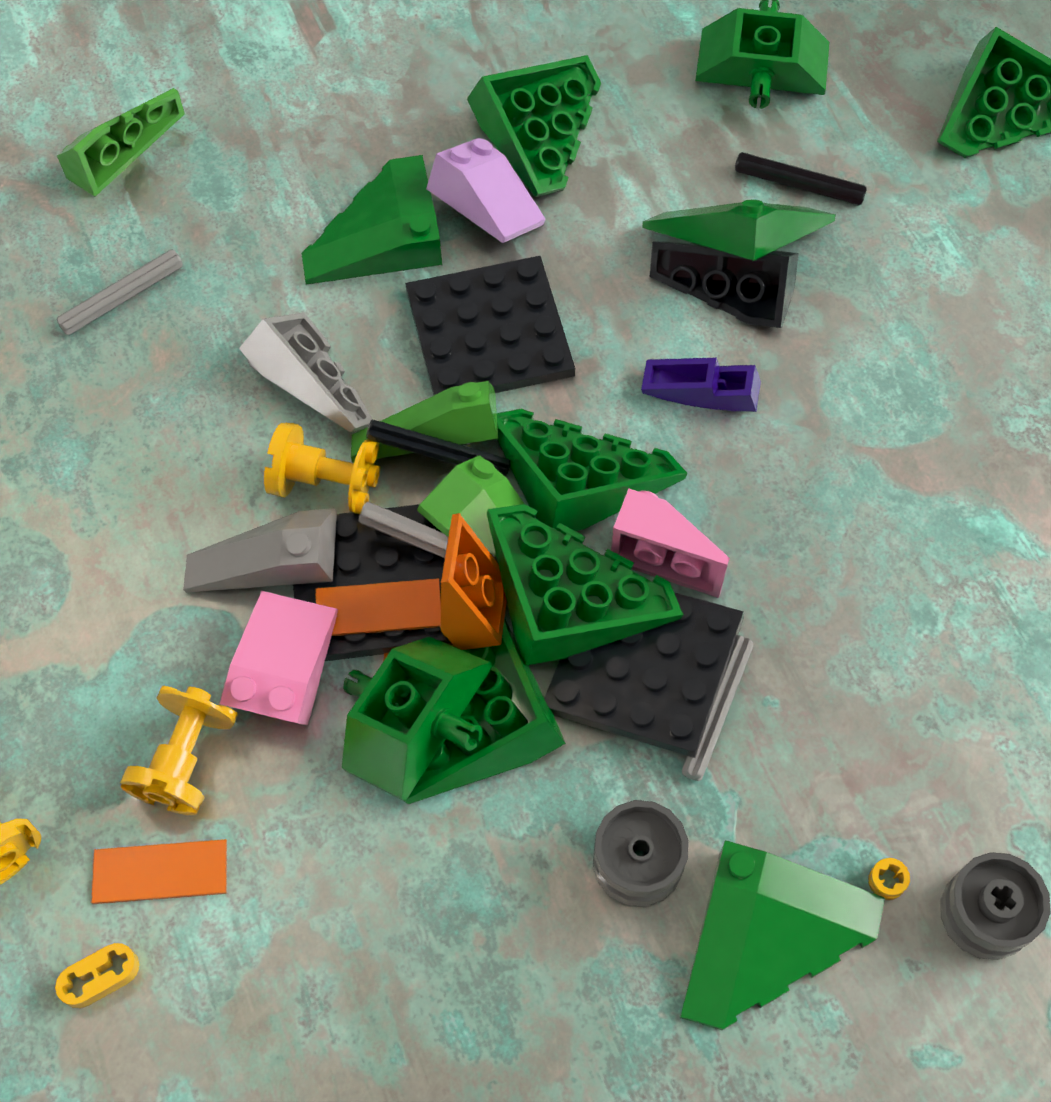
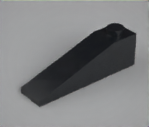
[649,241,799,328]

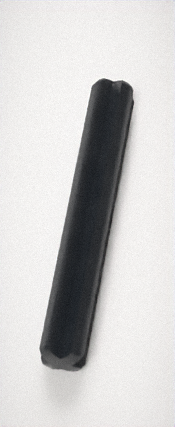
[735,152,867,205]
[366,420,510,477]

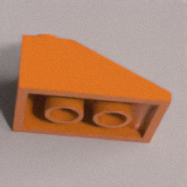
[440,513,507,650]

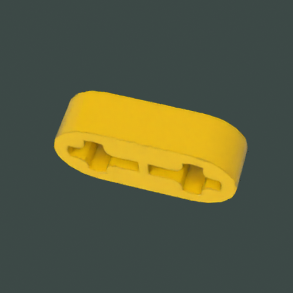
[55,943,140,1009]

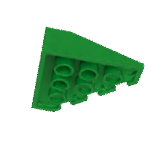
[937,27,1051,158]
[467,55,601,197]
[301,155,442,285]
[642,199,836,261]
[497,409,687,531]
[487,504,683,666]
[404,617,566,804]
[680,840,885,1030]

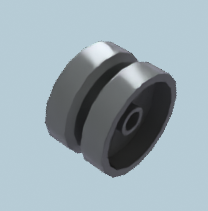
[593,800,689,907]
[940,852,1051,960]

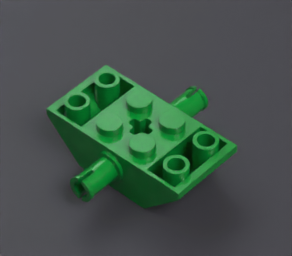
[695,0,830,109]
[342,636,493,801]

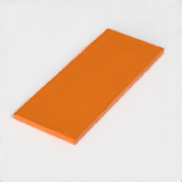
[316,578,441,636]
[91,839,227,904]

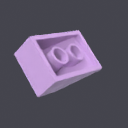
[426,138,546,243]

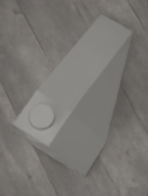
[239,312,373,433]
[183,508,337,593]

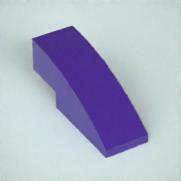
[641,357,761,412]

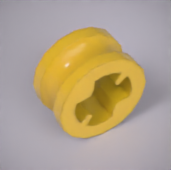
[868,858,910,900]

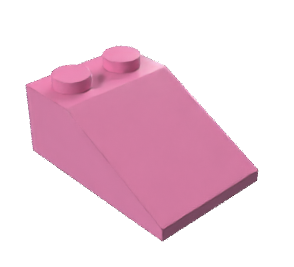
[611,489,730,598]
[220,591,338,725]

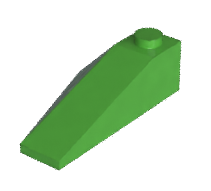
[57,88,185,197]
[351,381,498,463]
[417,455,525,556]

